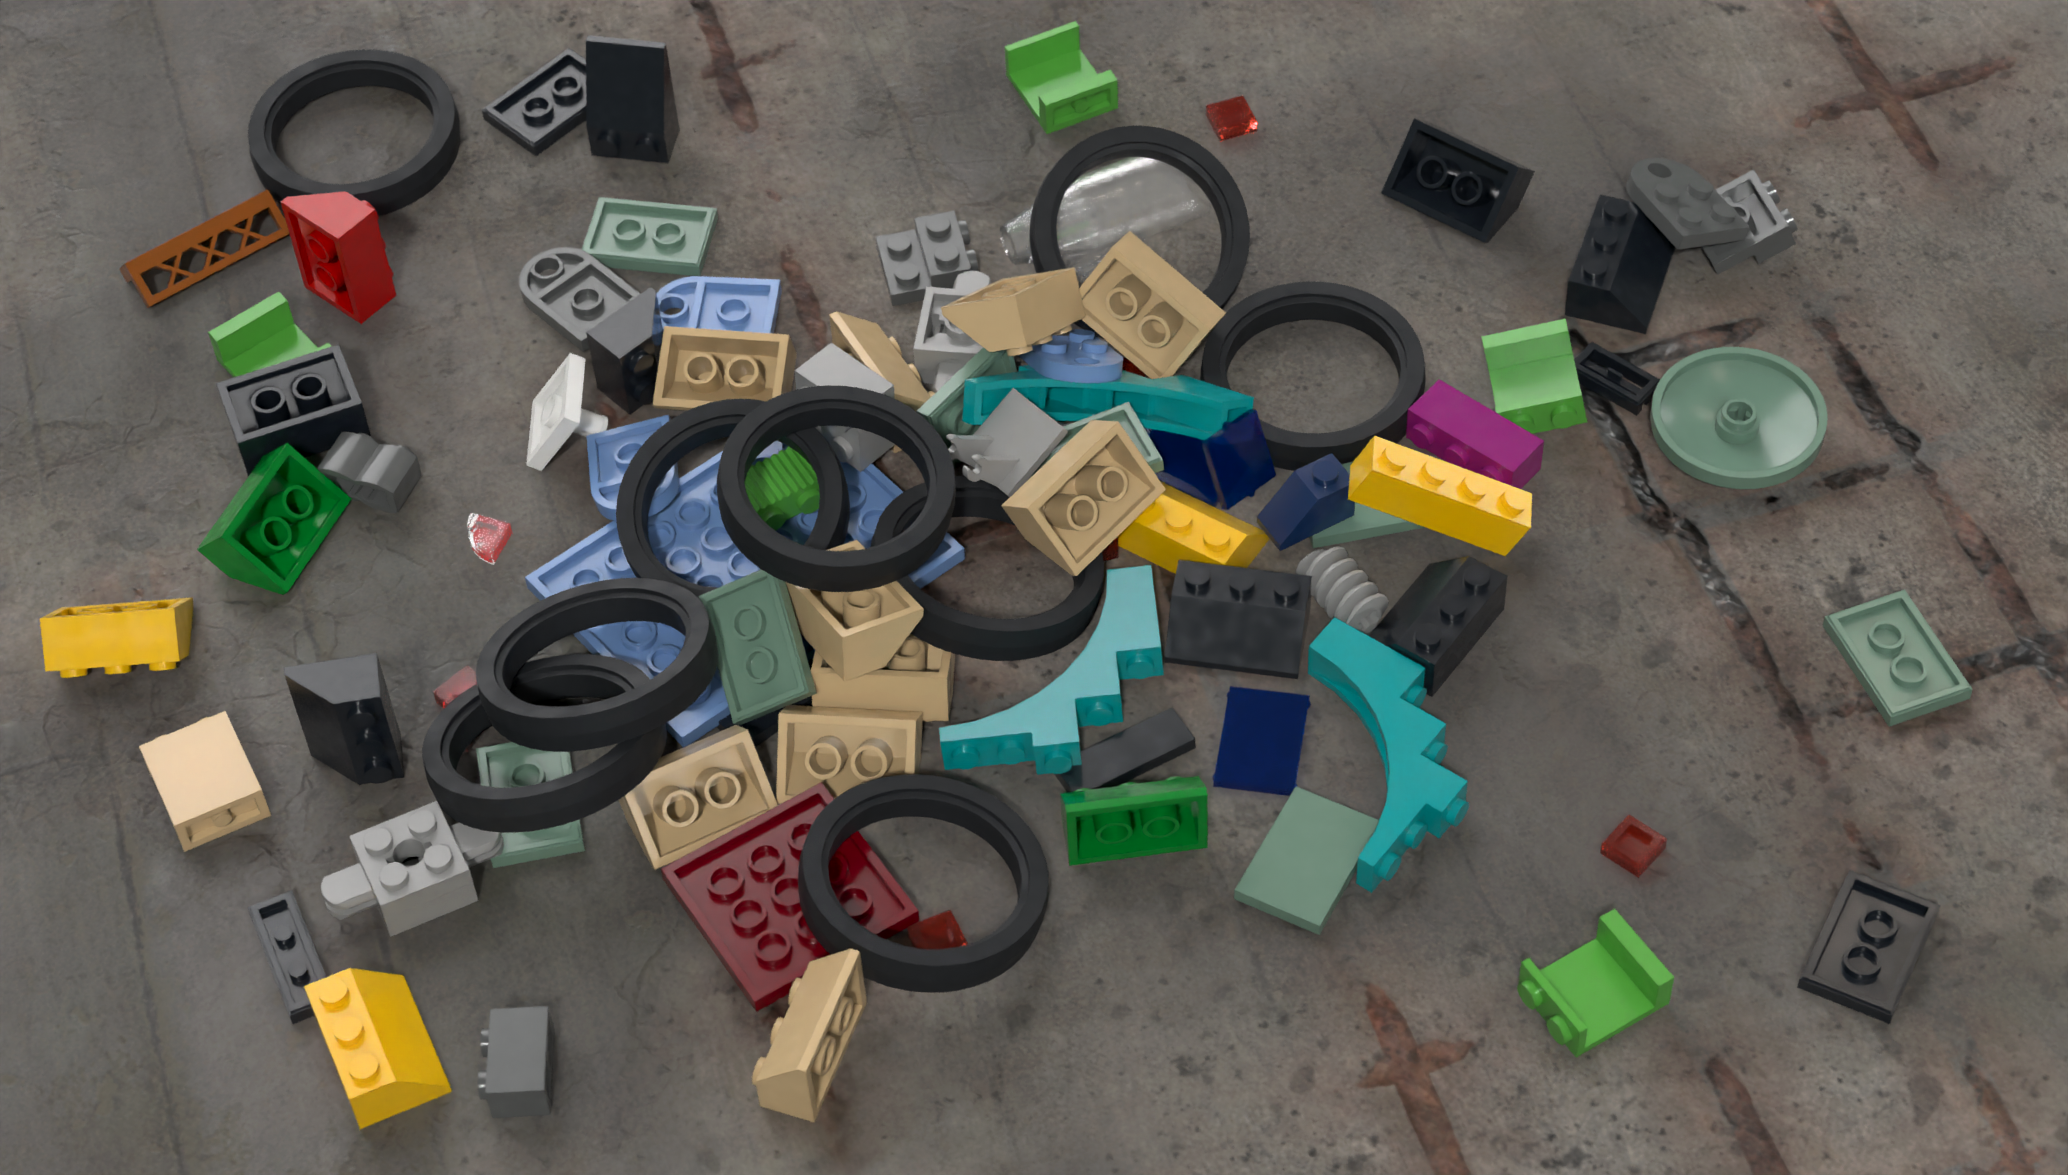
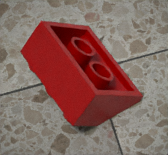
[281,191,397,324]

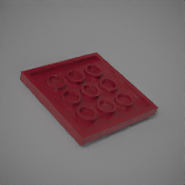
[661,782,920,1012]

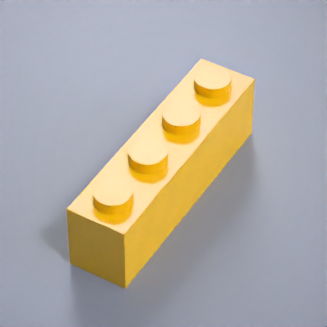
[1348,436,1532,556]

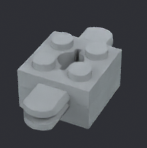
[913,271,992,393]
[321,801,504,937]

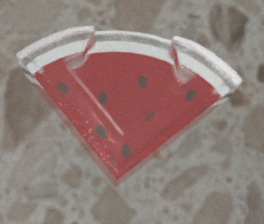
[467,513,512,565]

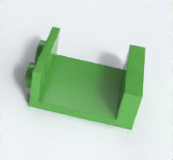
[1005,21,1118,134]
[208,292,331,378]
[1481,319,1587,434]
[1517,909,1674,1058]

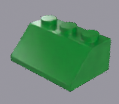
[197,443,352,595]
[1060,776,1208,866]

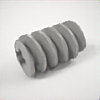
[1296,546,1389,635]

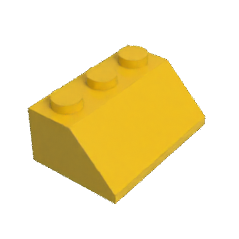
[1112,482,1270,574]
[40,597,193,678]
[304,968,452,1129]

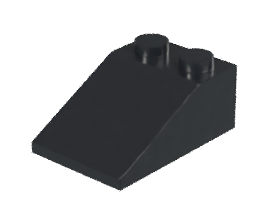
[586,35,680,163]

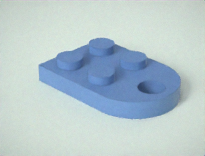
[657,276,782,334]
[1018,329,1123,383]
[587,414,679,521]

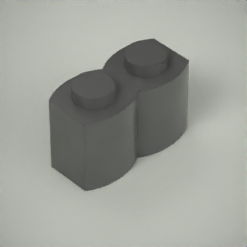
[317,432,422,513]

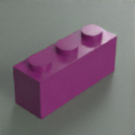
[1406,379,1544,489]

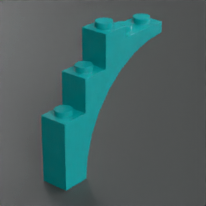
[962,365,1254,445]
[939,565,1164,775]
[1308,617,1469,893]

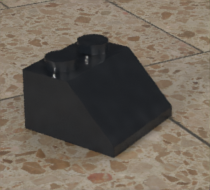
[586,287,663,415]

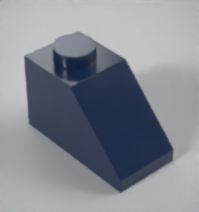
[1257,453,1355,551]

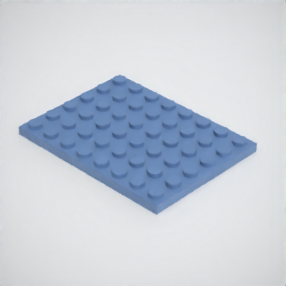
[525,441,965,747]

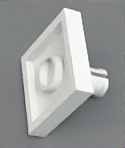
[526,353,608,471]

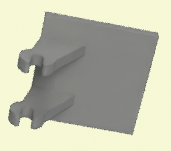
[946,388,1068,497]

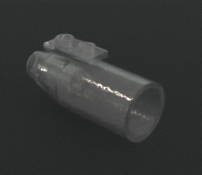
[1000,157,1212,283]

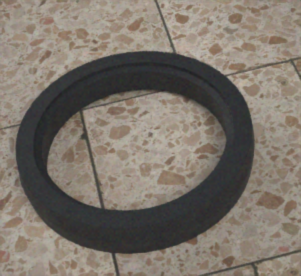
[248,49,460,216]
[1029,126,1250,339]
[1200,281,1426,471]
[717,385,956,592]
[616,399,850,597]
[870,476,1104,661]
[476,578,718,752]
[422,654,667,833]
[798,774,1048,993]

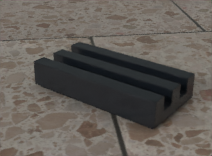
[1574,342,1660,416]

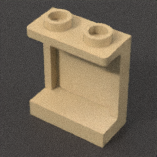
[139,711,271,852]

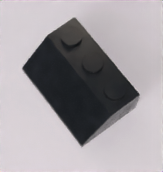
[1381,118,1535,243]
[1565,194,1676,334]
[216,344,371,476]
[1369,556,1508,697]
[1165,560,1312,679]
[284,653,404,785]

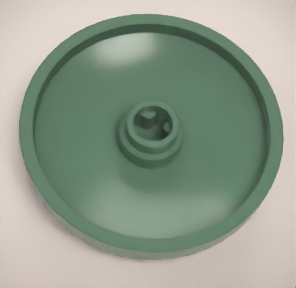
[1650,347,1828,489]

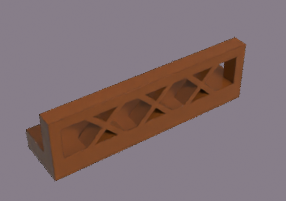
[119,189,289,308]

